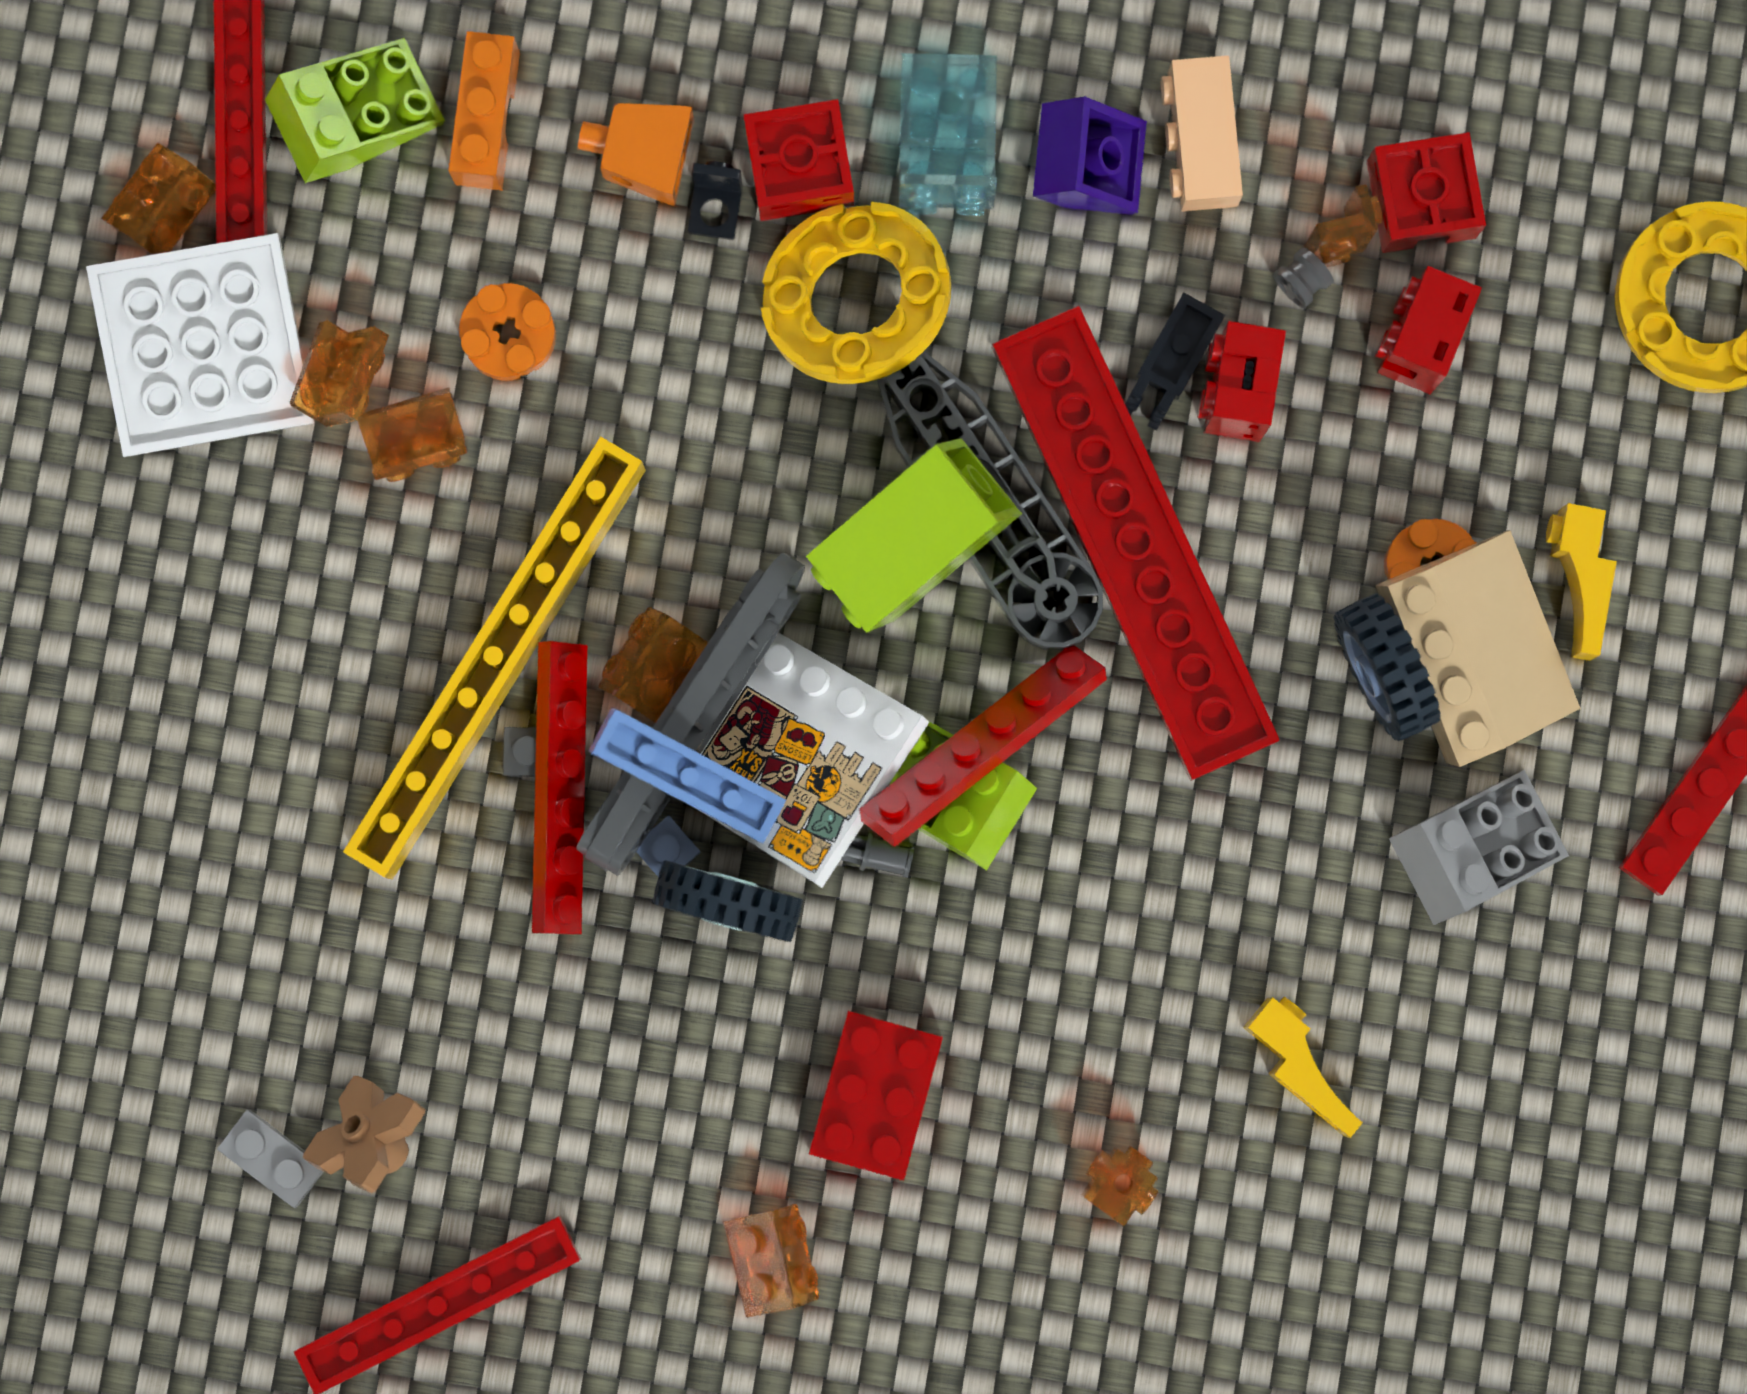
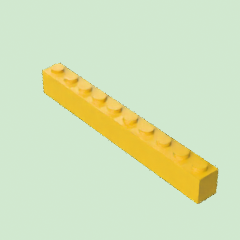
[343,436,646,880]

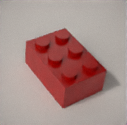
[809,1011,943,1181]

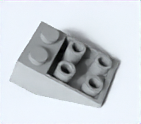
[1389,770,1569,925]

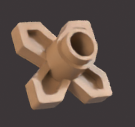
[303,1075,425,1194]

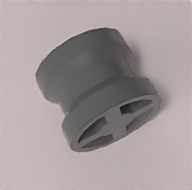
[1273,247,1334,309]

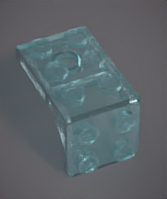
[899,53,997,216]

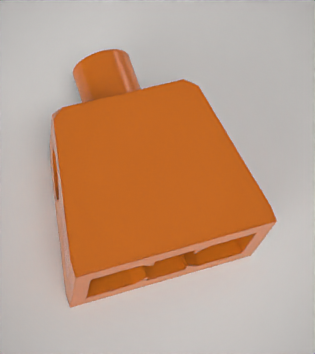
[578,103,694,206]

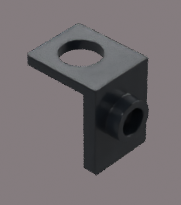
[688,161,743,240]

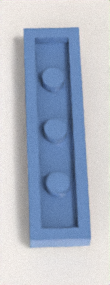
[588,707,786,844]

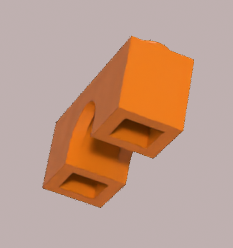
[448,31,520,190]

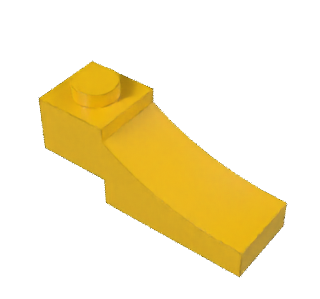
[1546,503,1617,661]
[1243,997,1363,1138]

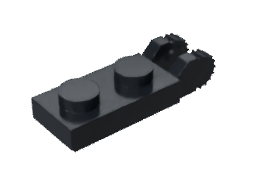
[1125,292,1225,431]

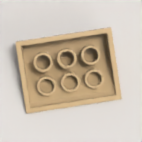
[1375,530,1581,767]

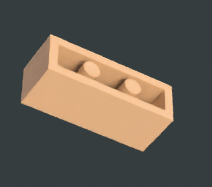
[1161,55,1243,212]

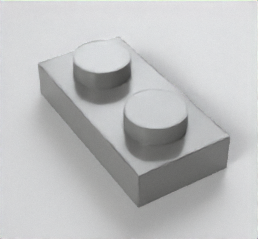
[217,1109,324,1208]

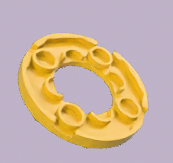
[761,201,951,384]
[1615,201,1747,393]

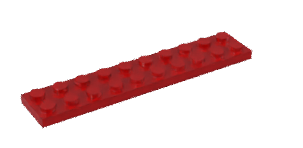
[992,305,1280,781]

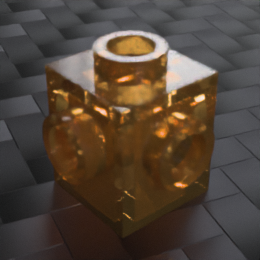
[1081,1146,1159,1226]

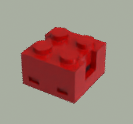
[743,99,854,221]
[1366,132,1486,253]
[1375,266,1482,394]
[1197,321,1286,442]

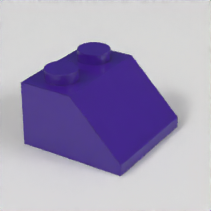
[1033,96,1147,214]

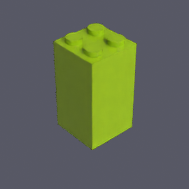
[806,438,1022,633]

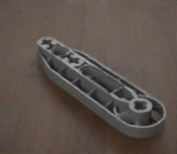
[877,351,1103,650]
[577,553,805,876]

